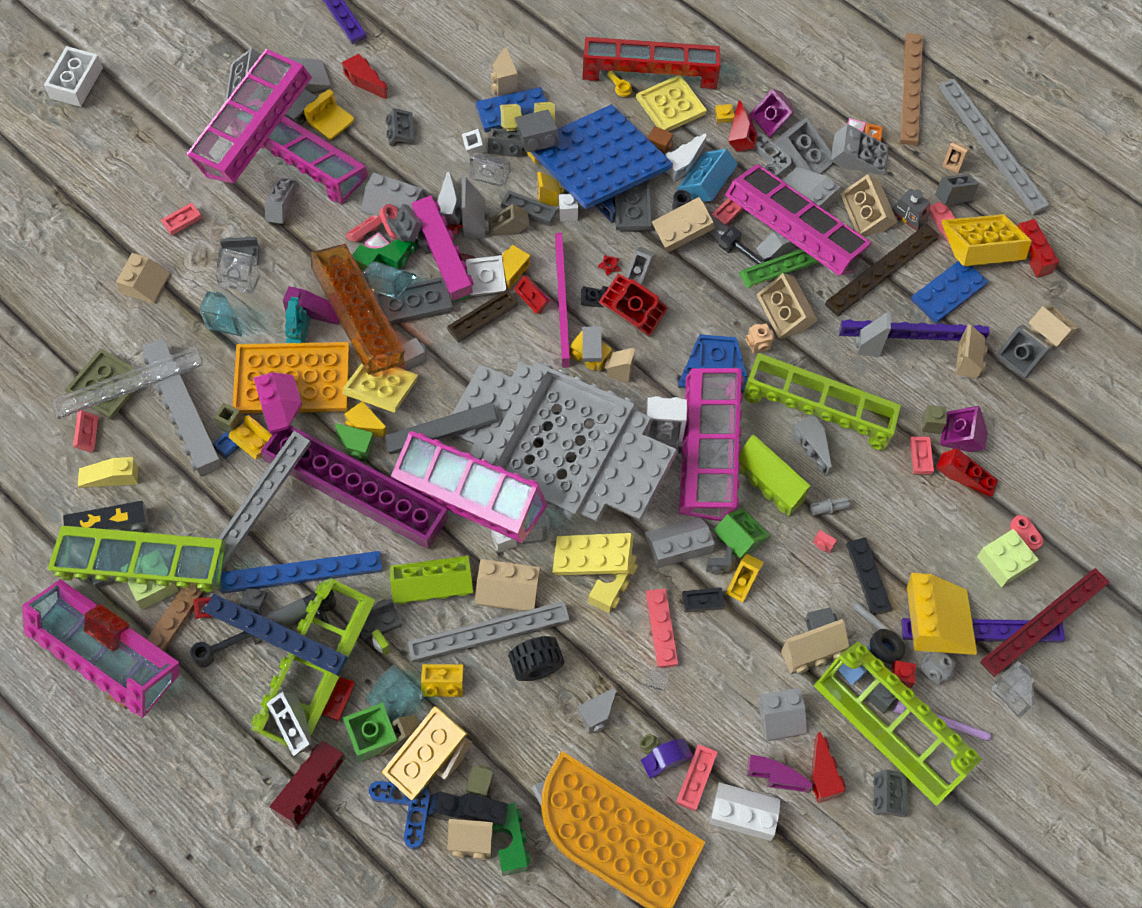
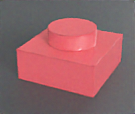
[813,530,837,553]

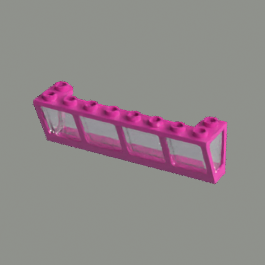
[186,49,312,183]
[679,368,743,522]

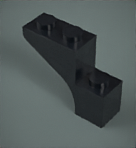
[427,791,508,826]

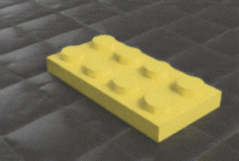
[552,533,634,575]

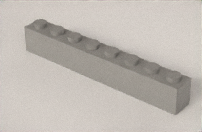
[141,338,222,476]

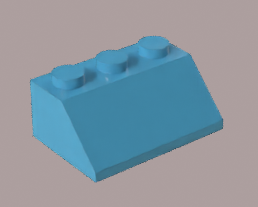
[677,149,738,202]

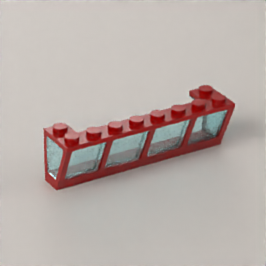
[582,37,721,89]

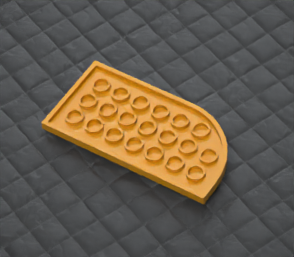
[541,751,706,908]

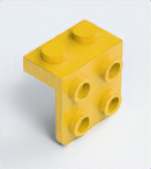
[304,89,354,140]

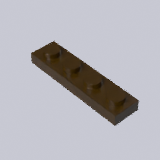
[447,289,518,343]

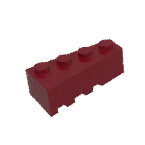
[269,740,345,830]

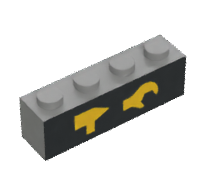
[63,500,149,545]

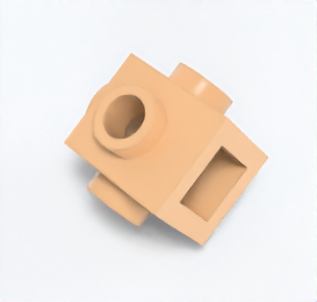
[746,323,774,354]

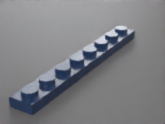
[204,594,349,677]

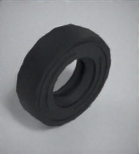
[870,629,906,664]

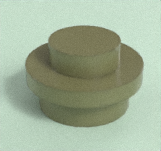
[640,734,660,754]

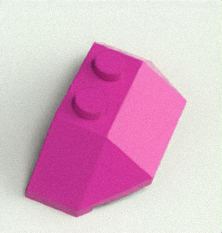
[254,372,302,434]

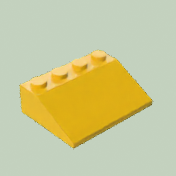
[942,214,1032,267]
[907,573,977,655]

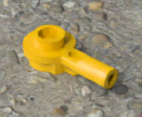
[607,71,632,97]

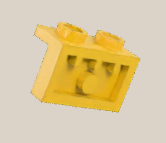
[229,415,272,460]
[421,664,464,697]

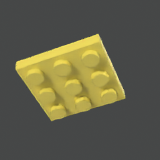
[636,75,707,132]
[342,357,418,413]

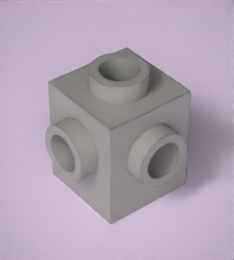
[919,652,956,684]

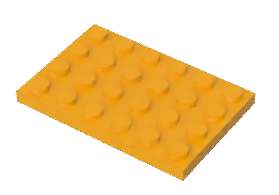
[232,342,350,414]

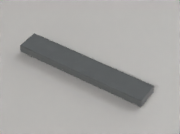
[385,402,498,455]

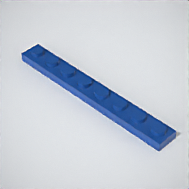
[221,551,382,594]

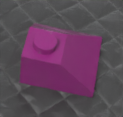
[750,89,794,138]
[940,406,988,452]

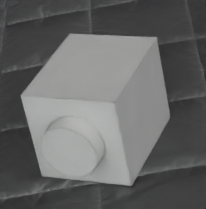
[396,338,427,370]

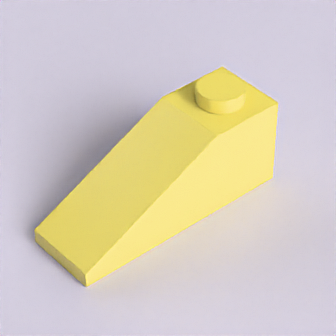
[78,457,138,488]

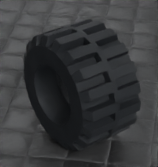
[508,636,565,681]

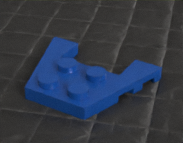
[678,334,748,393]

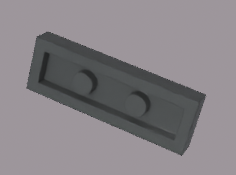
[501,190,557,226]

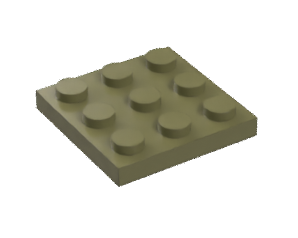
[65,348,147,420]

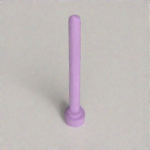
[893,699,991,741]

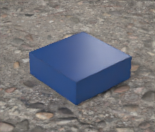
[212,432,239,459]

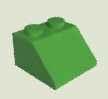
[713,509,771,558]
[343,702,397,762]

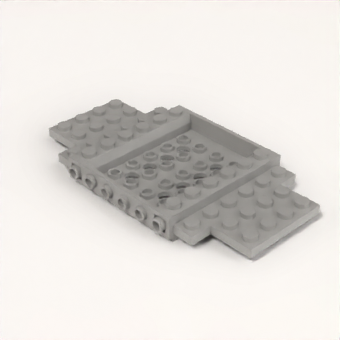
[452,362,678,523]

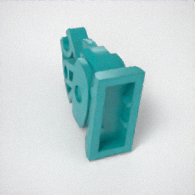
[285,297,310,343]

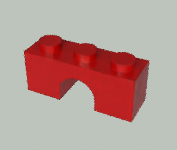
[1017,219,1059,278]

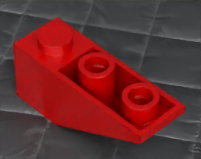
[342,53,388,99]
[728,100,758,152]
[936,448,999,496]
[810,732,846,803]

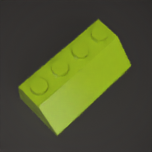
[738,434,810,516]
[390,555,473,604]

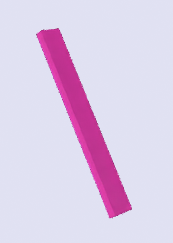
[555,233,570,368]

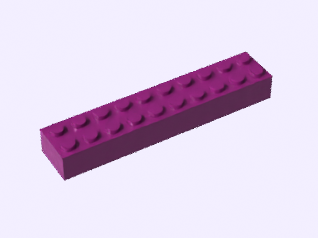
[261,425,449,549]

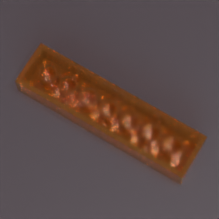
[311,243,405,375]

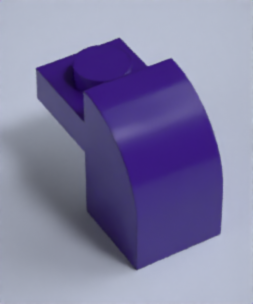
[641,739,693,779]

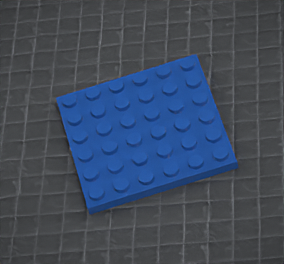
[530,104,673,209]

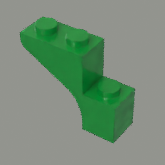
[350,237,418,276]

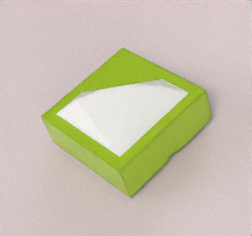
[372,629,390,655]

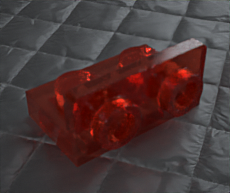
[84,604,129,652]

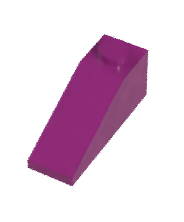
[283,286,344,325]

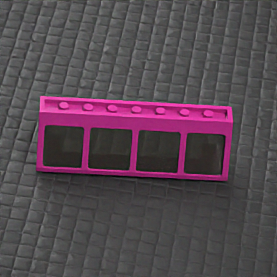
[725,164,872,276]

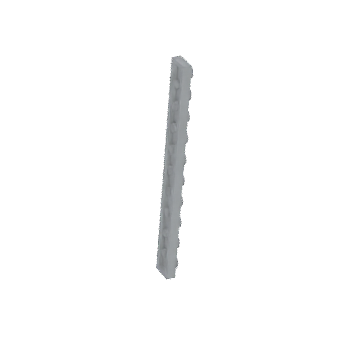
[938,79,1049,215]

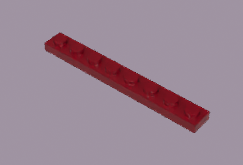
[980,568,1110,678]

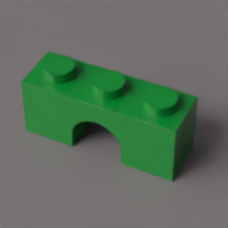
[493,803,531,876]

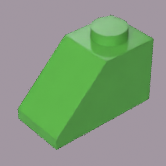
[335,423,374,461]

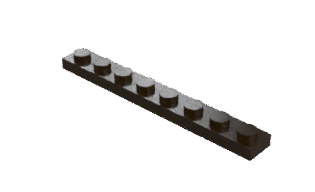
[825,224,939,317]

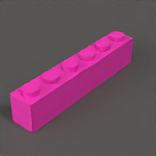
[411,195,474,301]

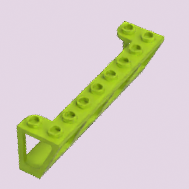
[743,353,901,451]
[250,578,375,752]
[814,641,982,806]

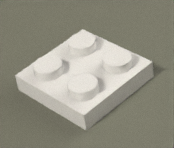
[465,255,506,297]

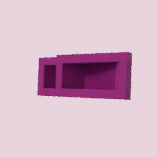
[747,754,812,793]

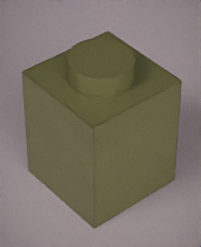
[213,402,244,433]
[922,405,947,434]
[466,765,494,798]

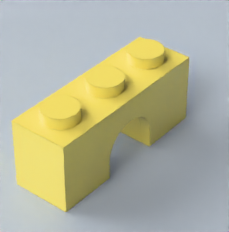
[500,102,555,131]
[588,555,638,613]

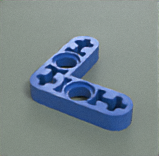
[369,781,430,850]

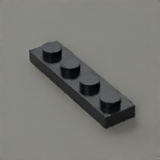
[846,537,892,615]

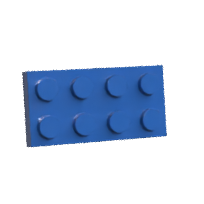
[475,87,546,132]
[911,261,988,324]

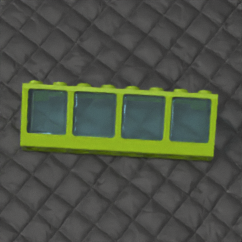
[48,526,226,593]

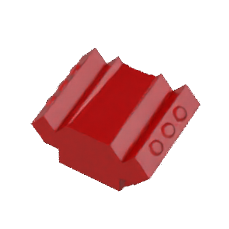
[599,274,668,337]

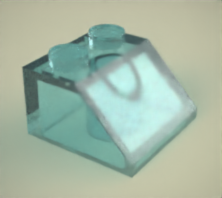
[363,261,416,298]
[199,291,242,337]
[366,664,424,723]

